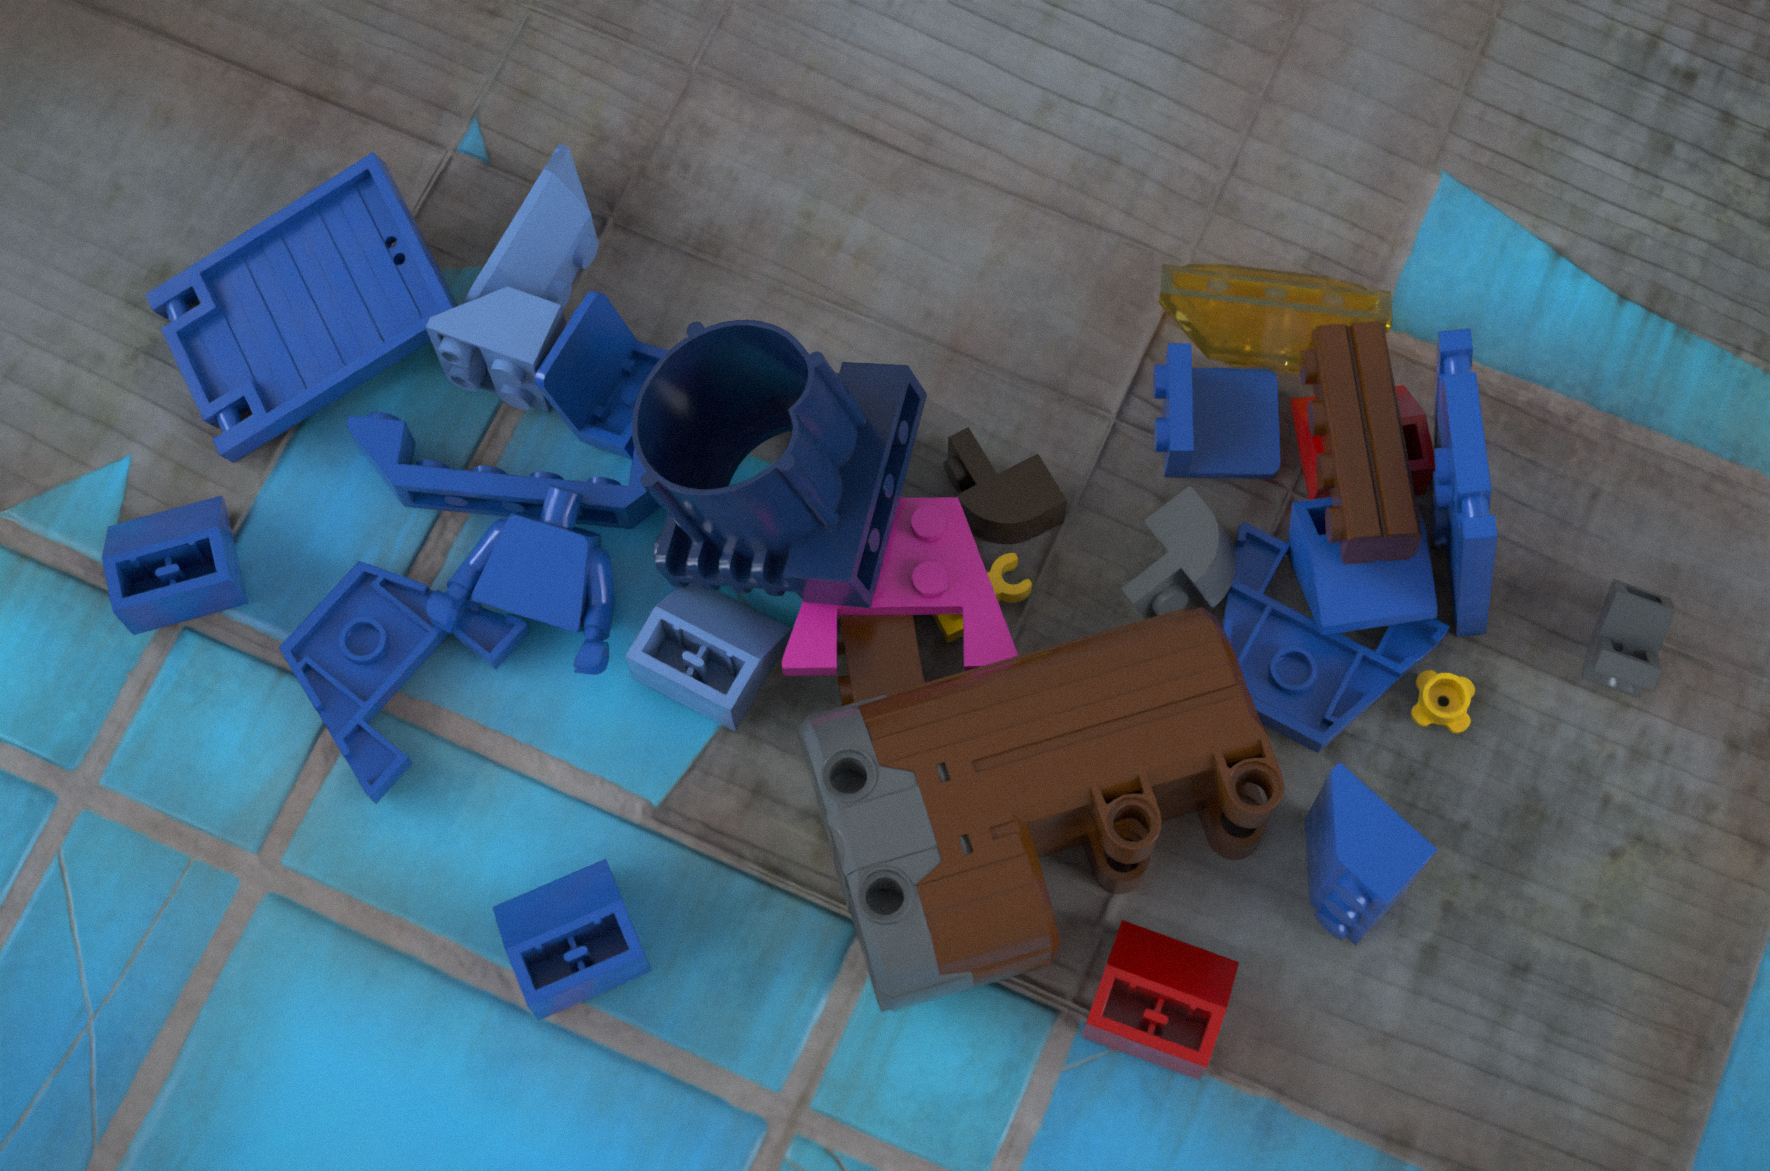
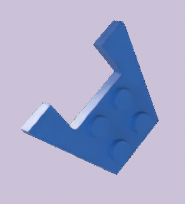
[1222,521,1450,753]
[279,561,531,804]

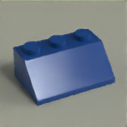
[1304,762,1438,945]

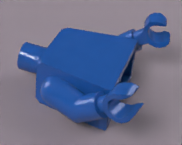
[426,485,615,675]

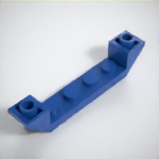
[346,412,661,529]

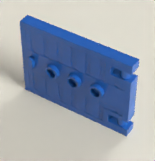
[145,152,458,463]
[1431,328,1497,637]

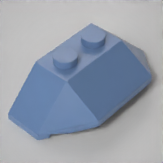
[461,143,599,310]

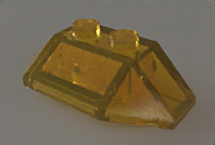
[1158,263,1393,374]

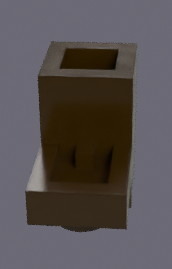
[943,427,1067,545]

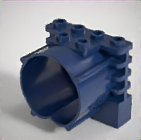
[632,320,927,608]

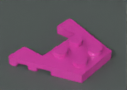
[782,497,1018,676]

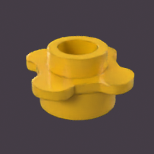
[1411,670,1475,734]

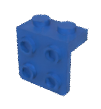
[535,290,669,459]
[1153,343,1281,479]

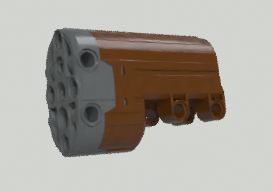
[796,608,1284,1012]

